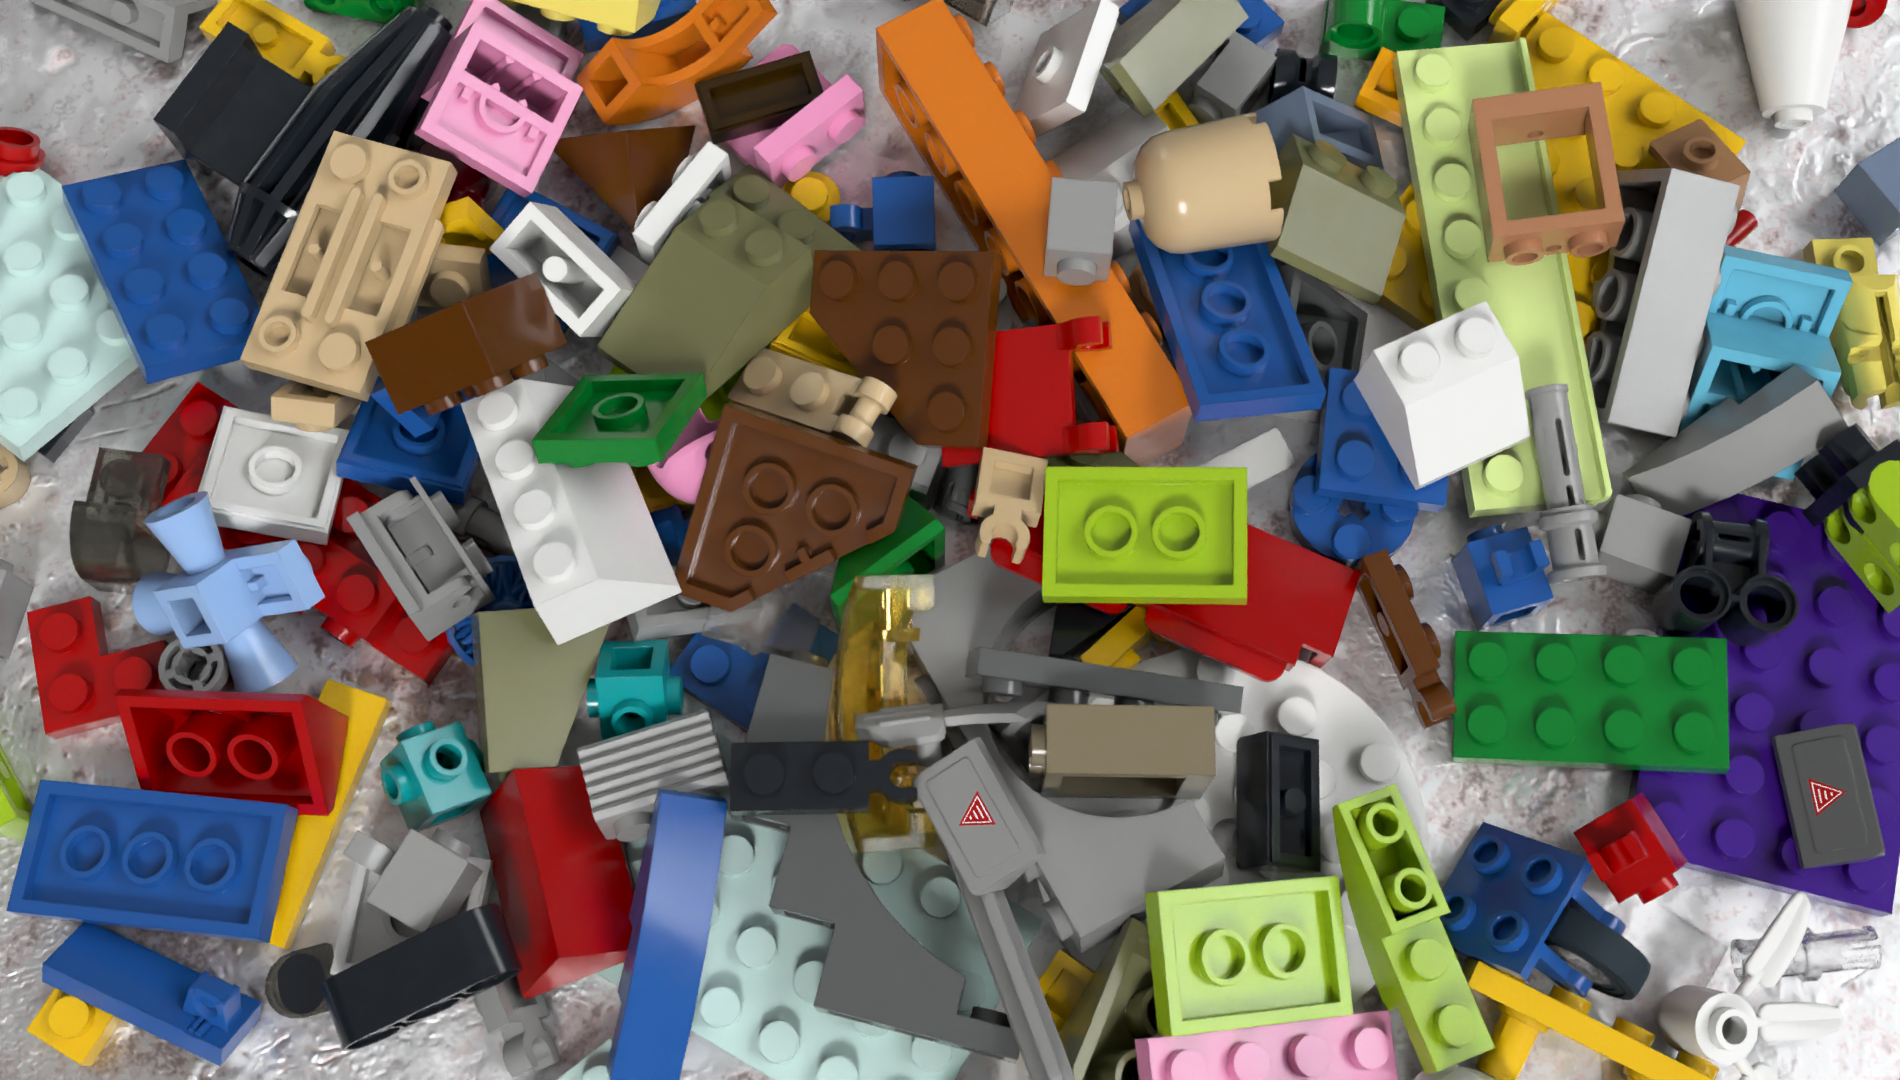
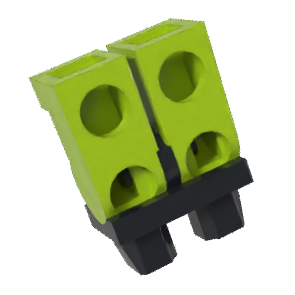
[1794,423,1900,614]

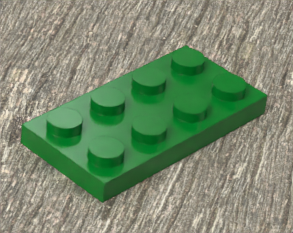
[1453,631,1730,774]

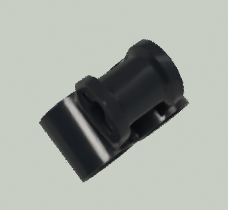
[1651,511,1799,647]

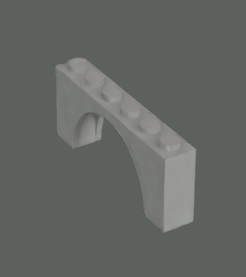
[884,546,1226,954]

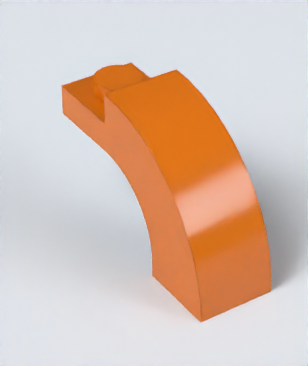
[576,0,778,125]

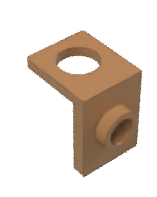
[1648,119,1751,212]

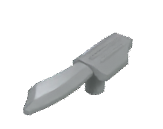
[855,701,1055,767]

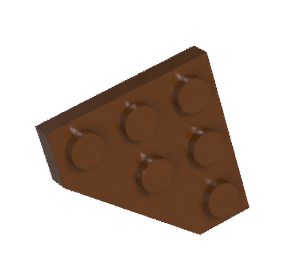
[809,250,1002,450]
[675,402,918,612]

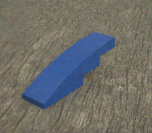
[606,788,727,1080]

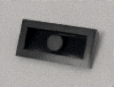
[1237,731,1321,873]

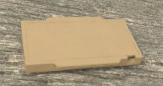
[240,131,458,402]

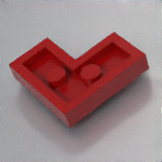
[27,596,169,739]

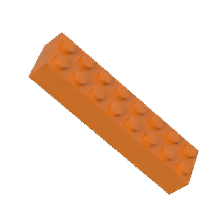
[875,0,1192,467]

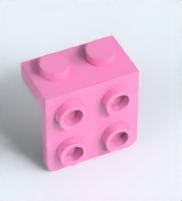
[702,44,866,189]

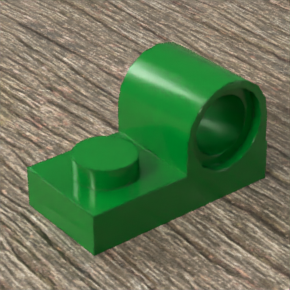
[1318,0,1445,61]

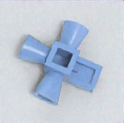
[132,491,325,693]

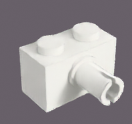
[489,202,637,337]

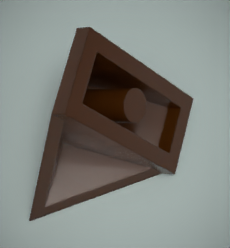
[553,125,696,228]

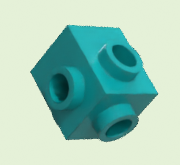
[587,639,684,740]
[380,721,492,832]

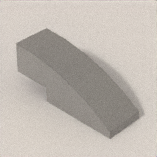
[1622,365,1849,516]

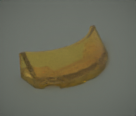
[833,573,936,852]

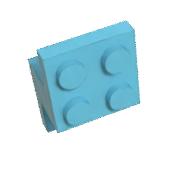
[1667,245,1853,481]

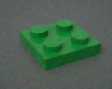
[532,372,708,468]

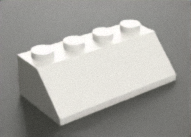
[461,379,682,645]

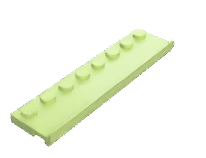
[1392,37,1612,518]

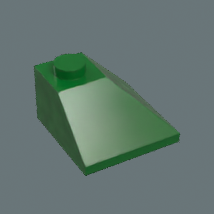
[830,496,945,639]

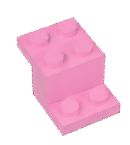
[414,0,584,198]

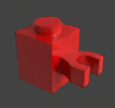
[1573,792,1688,905]

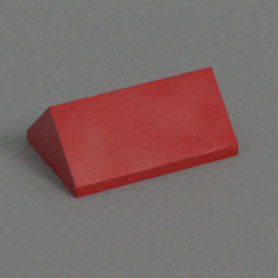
[114,688,349,816]
[479,766,635,999]

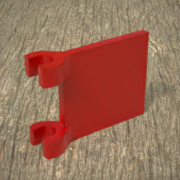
[941,316,1119,468]

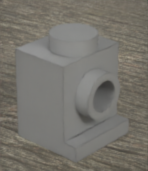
[1187,31,1277,124]

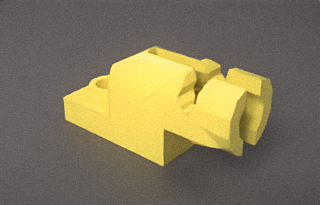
[1803,238,1900,410]

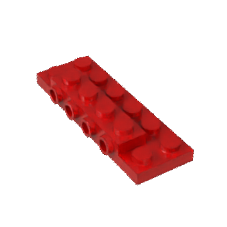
[119,381,454,686]

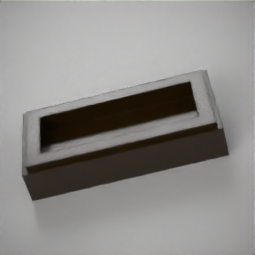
[694,51,823,145]

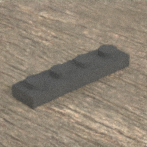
[965,647,1244,726]

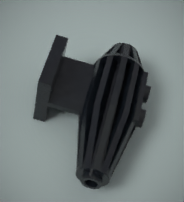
[153,4,453,282]

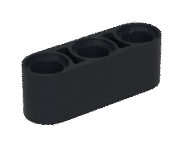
[321,904,523,1051]

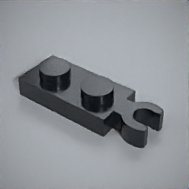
[730,741,918,816]

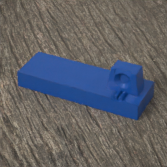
[42,922,262,1067]

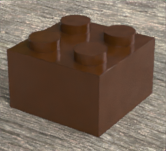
[365,272,568,416]

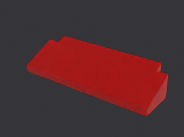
[966,486,1361,682]

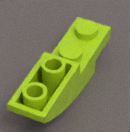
[1332,783,1495,1075]

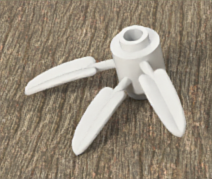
[1656,891,1843,1080]

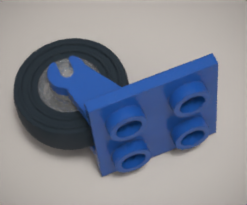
[1439,822,1651,1000]

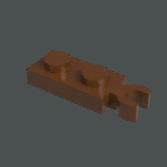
[1354,549,1457,729]

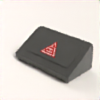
[1771,723,1885,869]

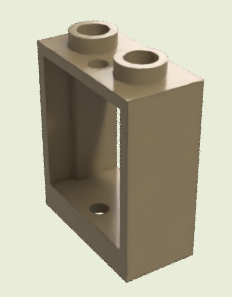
[1028,704,1216,799]

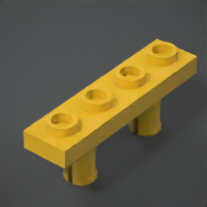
[1462,957,1720,1080]

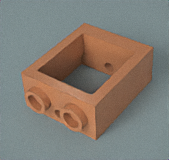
[1468,82,1625,266]

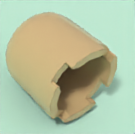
[1122,112,1284,254]

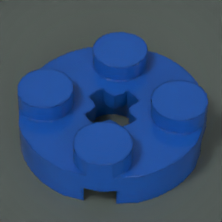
[1288,453,1419,566]

